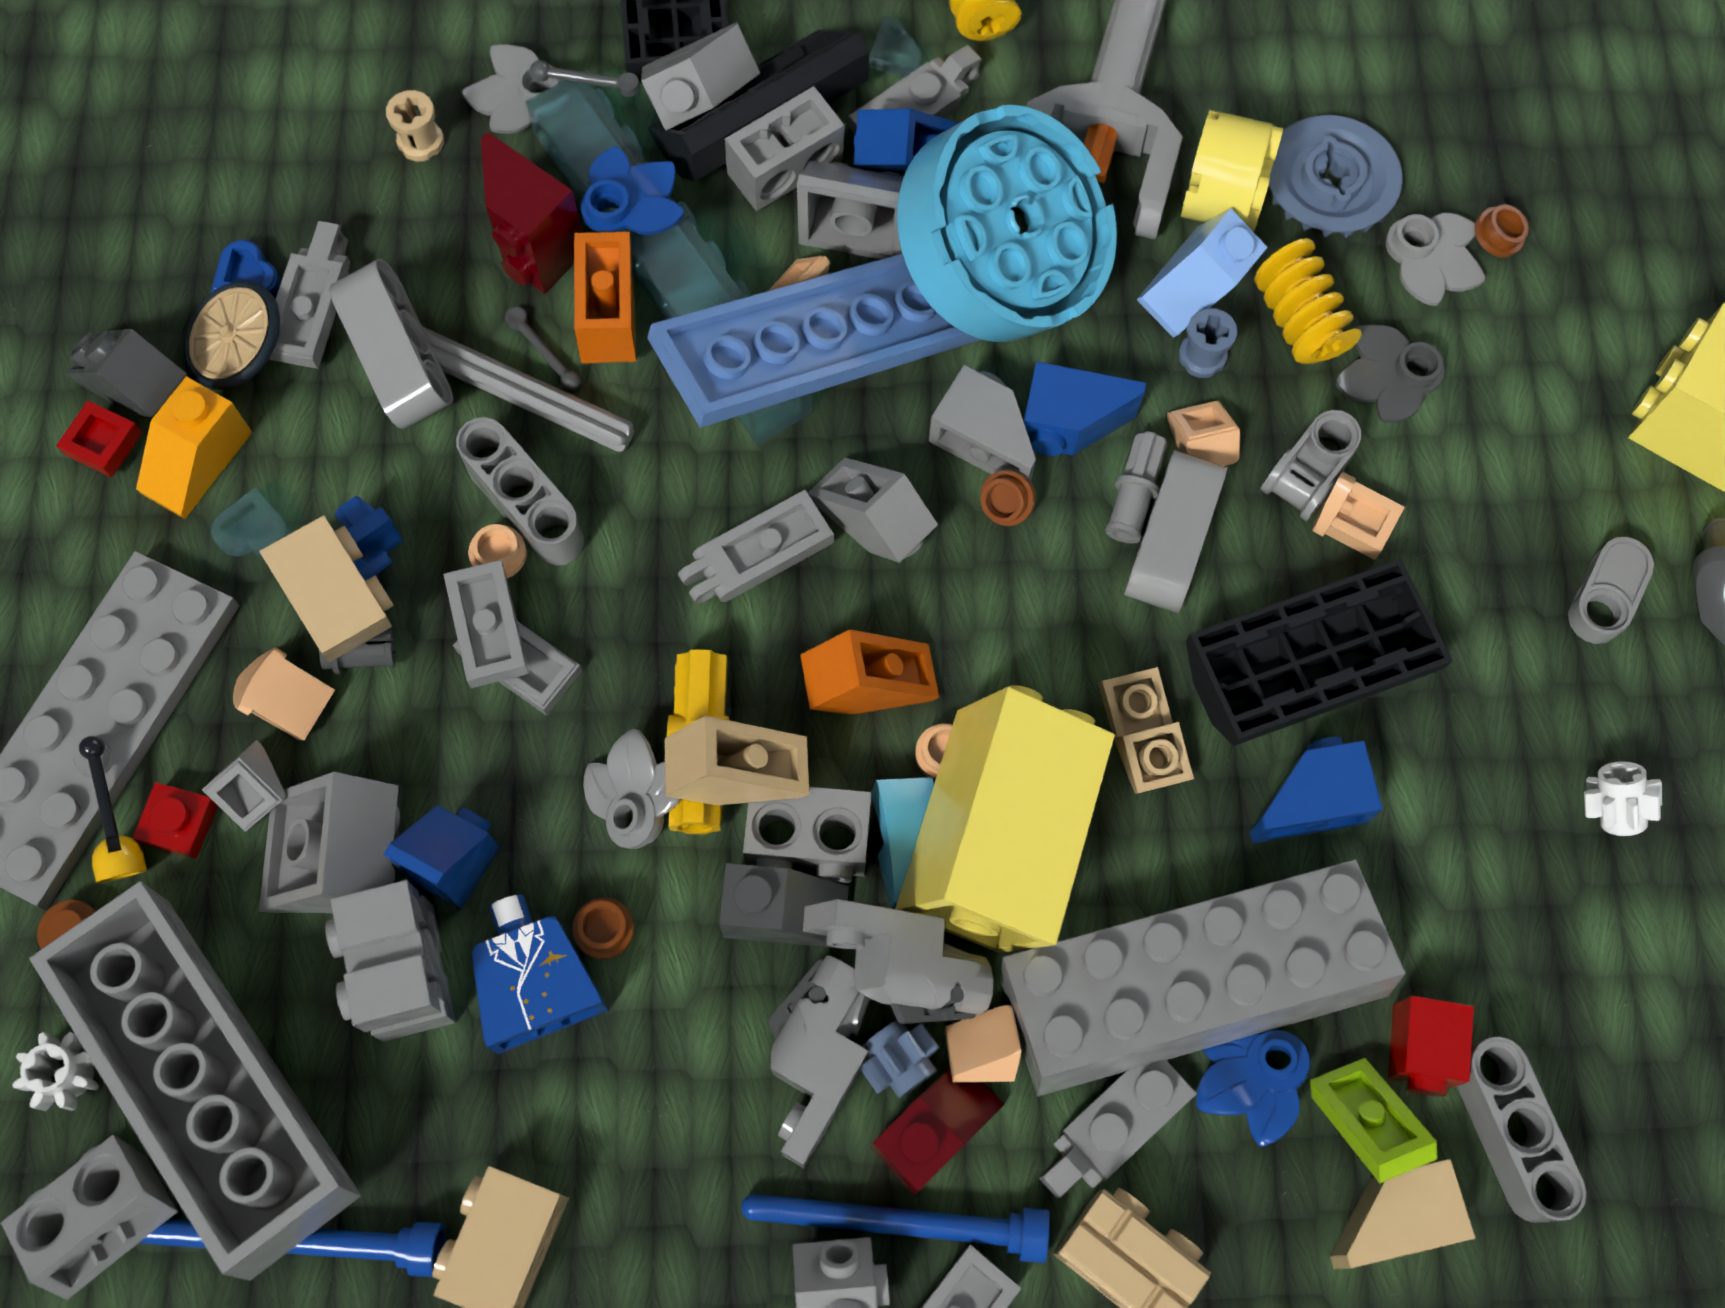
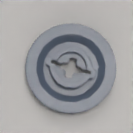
[1268,115,1402,238]

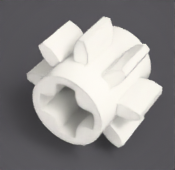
[1584,762,1662,836]
[12,1032,99,1111]

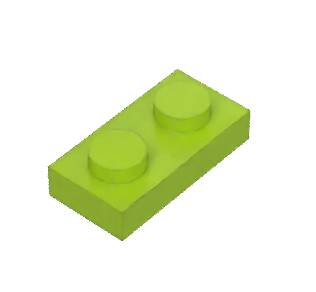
[1310,1058,1437,1183]

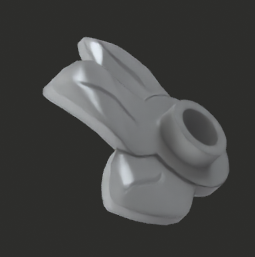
[462,45,567,134]
[1385,213,1486,306]
[583,729,680,849]

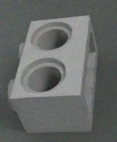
[725,86,845,212]
[743,787,871,883]
[1,1135,178,1300]

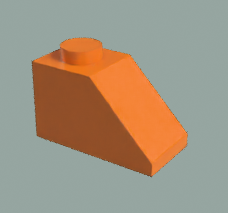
[574,232,636,363]
[800,629,940,715]

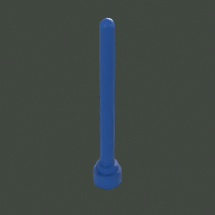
[741,1194,1049,1263]
[140,1219,447,1278]

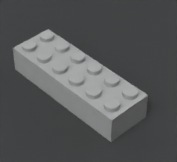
[1000,860,1405,1097]
[29,881,361,1281]

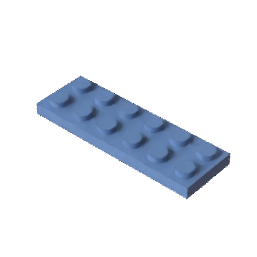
[647,254,982,428]

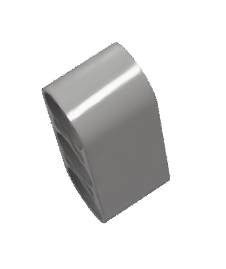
[329,259,453,429]
[456,417,584,566]
[1124,450,1228,614]
[1457,1037,1586,1223]

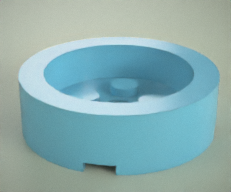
[897,105,1117,342]

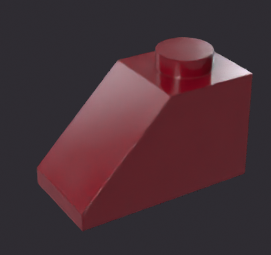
[871,1069,1005,1195]

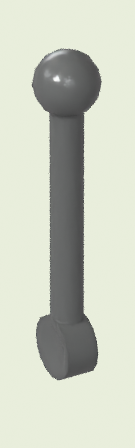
[530,60,640,97]
[505,307,582,392]

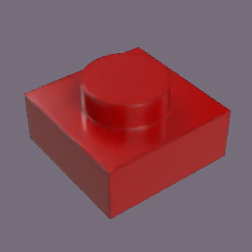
[56,400,143,478]
[132,782,218,859]

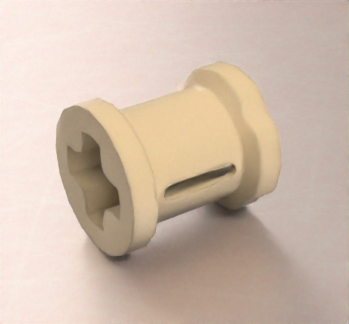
[386,90,444,161]

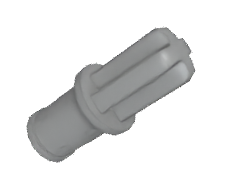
[1105,431,1167,544]

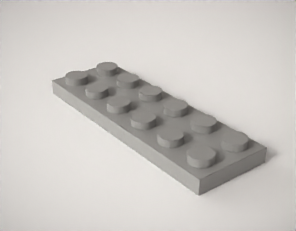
[0,551,240,911]

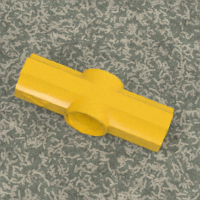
[667,650,730,835]

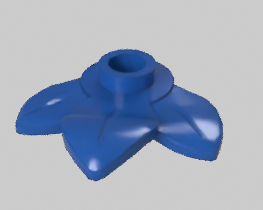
[581,146,684,235]
[1196,1030,1310,1147]

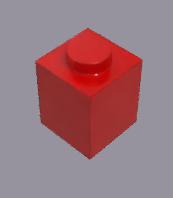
[1388,996,1474,1097]

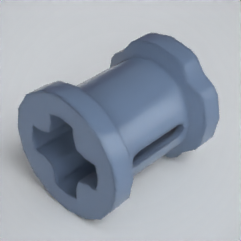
[1178,308,1237,378]

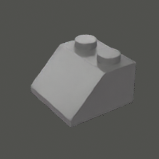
[797,160,904,259]
[259,772,400,913]

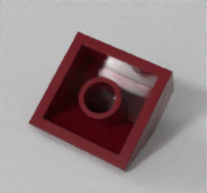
[481,132,582,294]

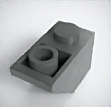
[64,329,187,417]

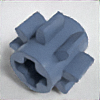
[860,1020,940,1099]

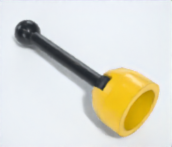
[79,736,147,883]

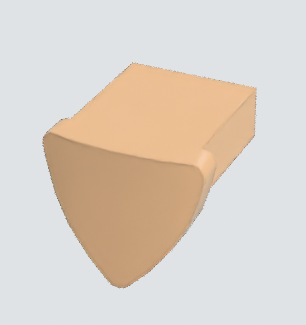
[1312,472,1405,560]
[233,647,335,740]

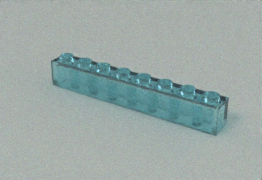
[525,80,812,446]

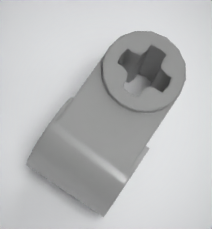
[1260,410,1361,522]

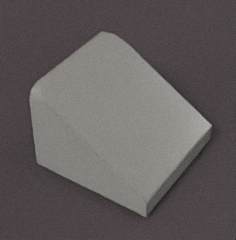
[202,740,286,832]

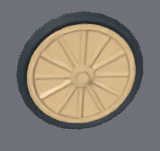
[184,281,281,390]

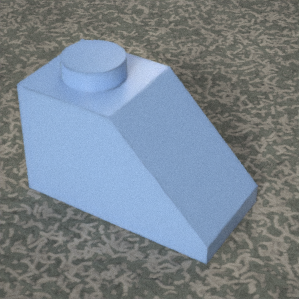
[1136,208,1267,337]

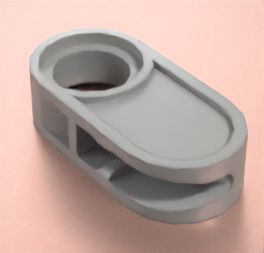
[1568,537,1654,644]

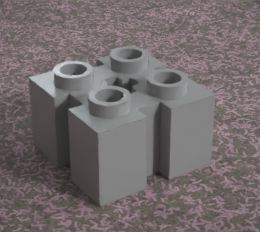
[325,880,456,1042]

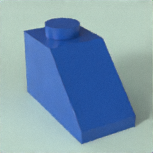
[854,108,958,175]
[1024,361,1146,456]
[1249,737,1383,844]
[383,805,500,910]

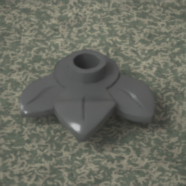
[1335,325,1445,422]

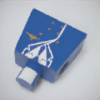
[472,895,609,1054]

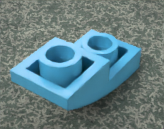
[871,777,934,909]

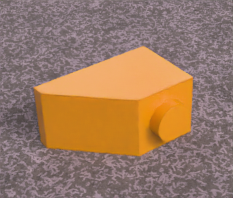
[136,376,253,519]

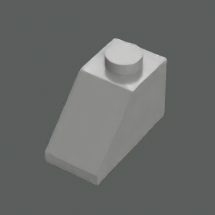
[641,22,760,131]
[929,365,1036,481]
[808,457,938,563]

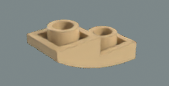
[1098,667,1194,794]

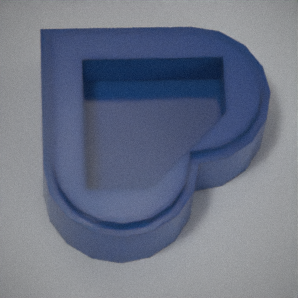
[211,240,282,300]

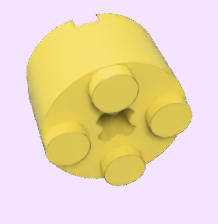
[1181,109,1284,232]

